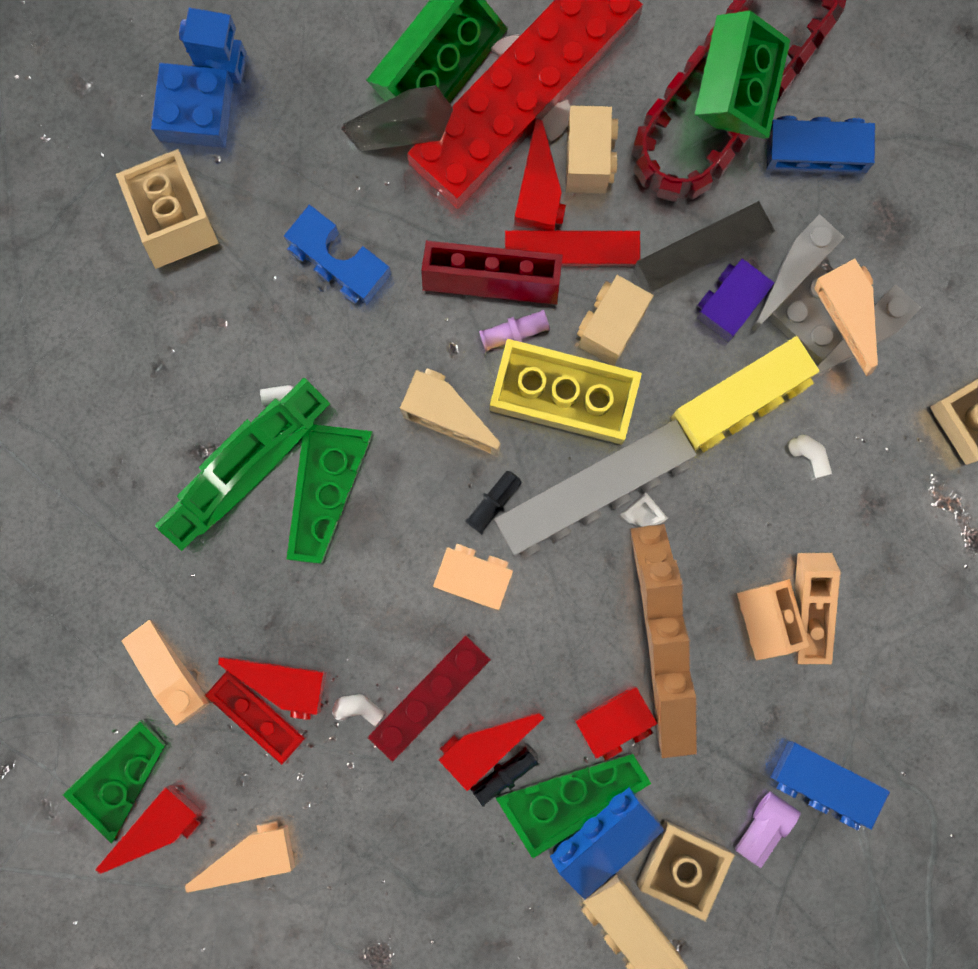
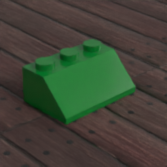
[695,10,790,139]

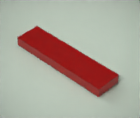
[505,230,641,267]

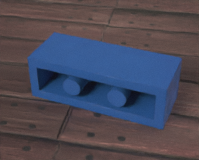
[766,116,875,173]
[770,740,890,831]
[550,787,665,900]

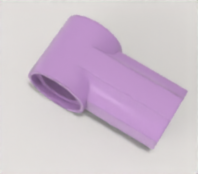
[735,792,800,868]

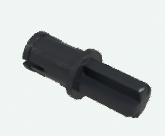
[465,471,522,535]

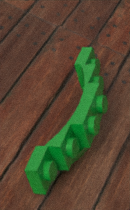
[155,378,330,551]

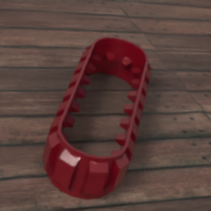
[631,0,846,202]

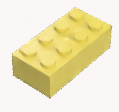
[670,336,820,453]
[490,339,642,445]

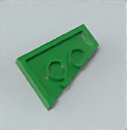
[63,719,165,844]

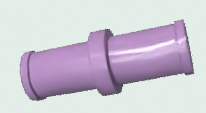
[479,309,550,351]

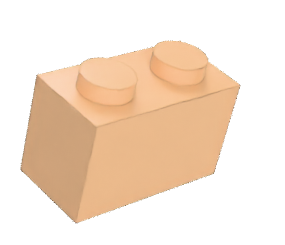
[433,544,513,611]
[737,579,809,661]

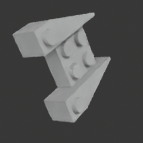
[751,214,921,379]

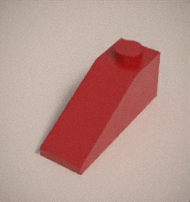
[514,119,566,231]
[218,657,327,720]
[438,711,544,791]
[95,784,203,874]

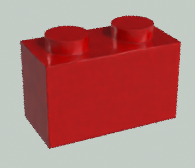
[574,686,657,760]

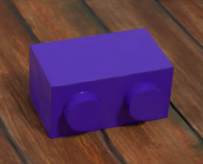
[697,258,775,343]

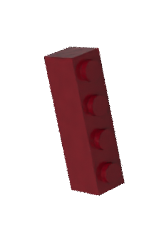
[421,240,563,305]
[367,635,491,762]

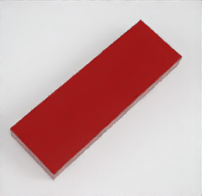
[205,671,306,765]

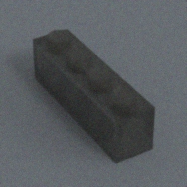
[633,201,775,298]

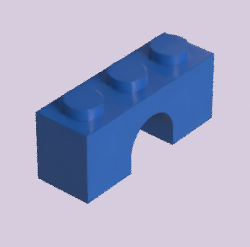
[179,8,246,84]
[284,204,391,305]

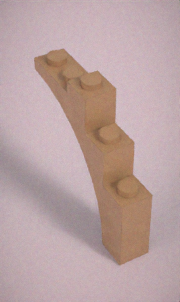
[630,524,697,758]

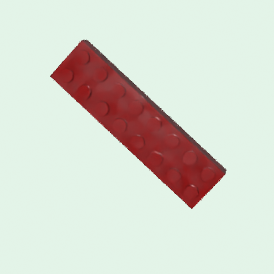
[407,0,643,209]

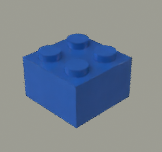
[151,63,234,148]

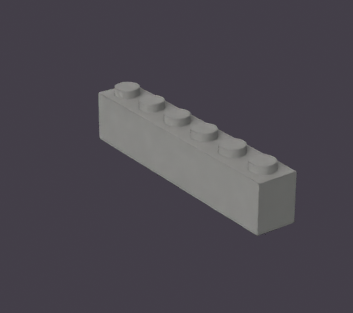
[494,419,696,559]

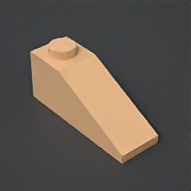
[814,259,878,376]
[795,553,841,664]
[121,620,211,726]
[185,821,295,893]

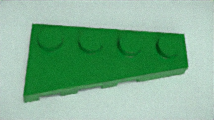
[286,424,373,564]
[495,753,652,859]

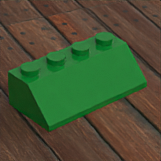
[366,0,508,131]

